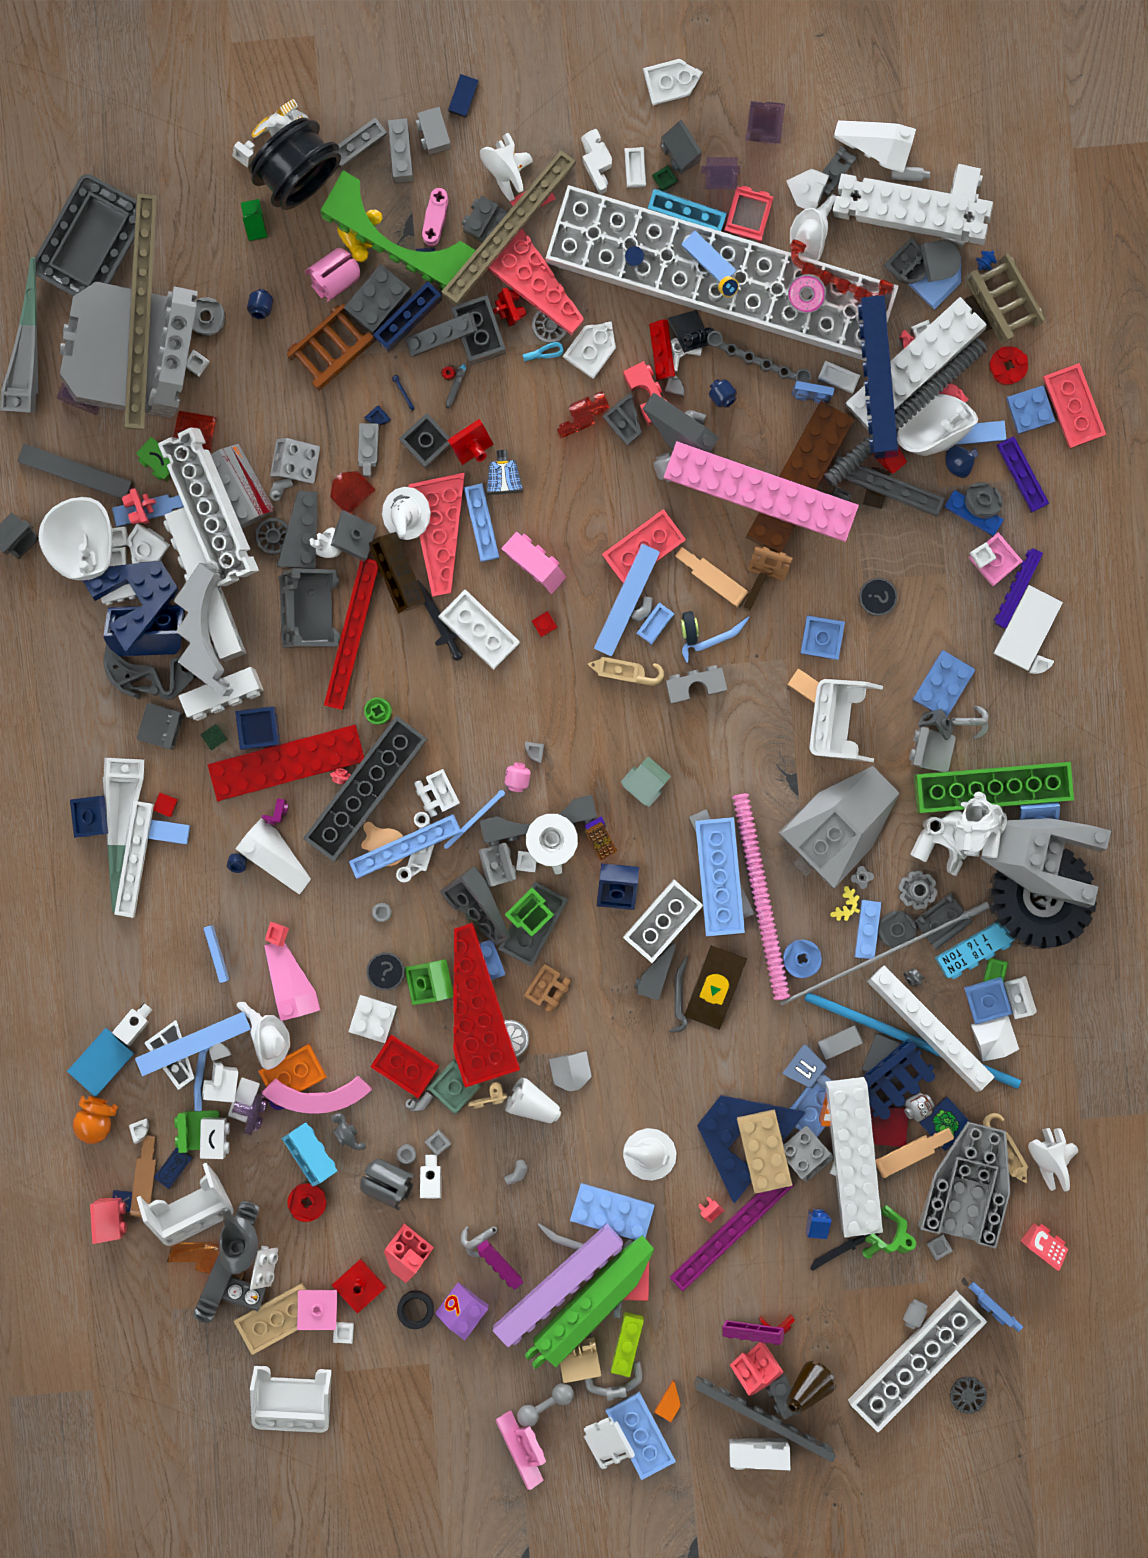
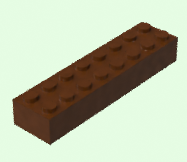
[745,401,854,553]

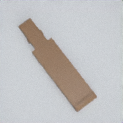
[129,1135,157,1218]

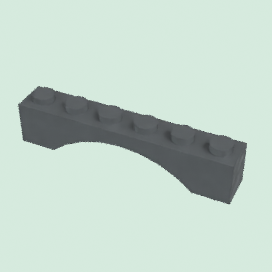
[480,795,597,846]

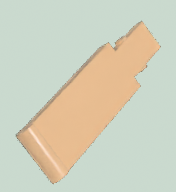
[675,547,749,608]
[875,1128,954,1178]

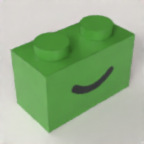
[136,437,171,482]

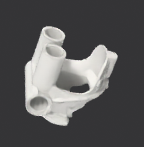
[955,792,1007,858]
[910,810,967,876]

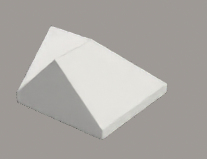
[970,1015,1019,1061]

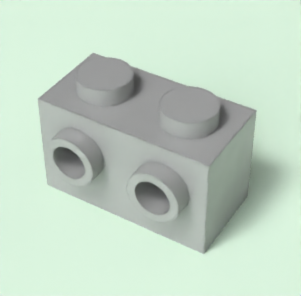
[415,107,451,155]

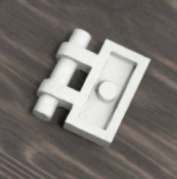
[414,769,460,817]

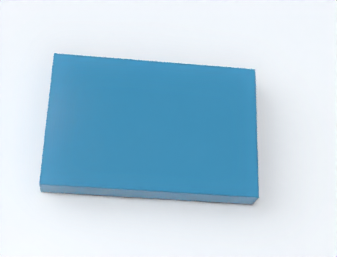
[67,1028,135,1097]

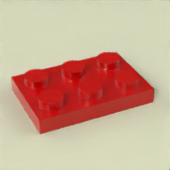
[370,1034,440,1098]

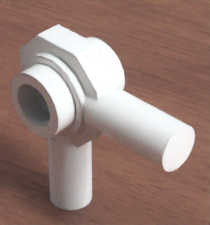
[671,338,702,372]

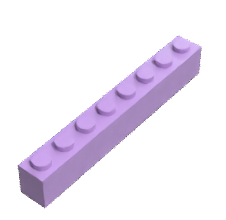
[492,1224,623,1347]

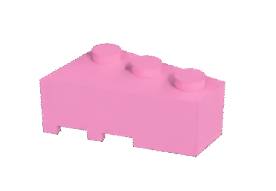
[501,532,567,594]

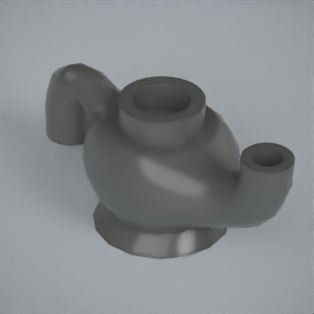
[331,1113,367,1150]

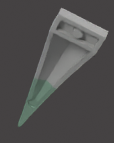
[0,257,39,413]

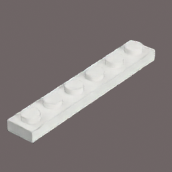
[114,801,154,918]

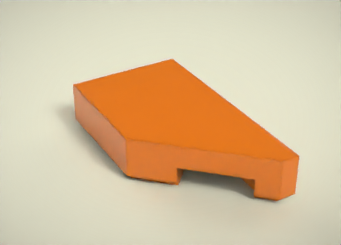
[654,1380,681,1422]

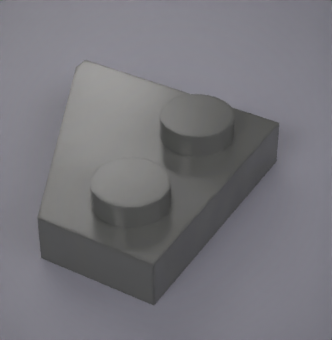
[602,393,642,446]

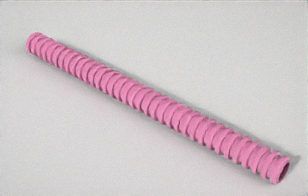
[732,793,790,1000]

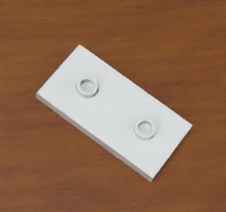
[438,590,520,670]

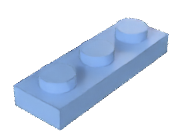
[854,900,881,959]

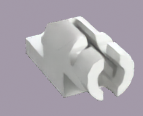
[581,129,612,195]

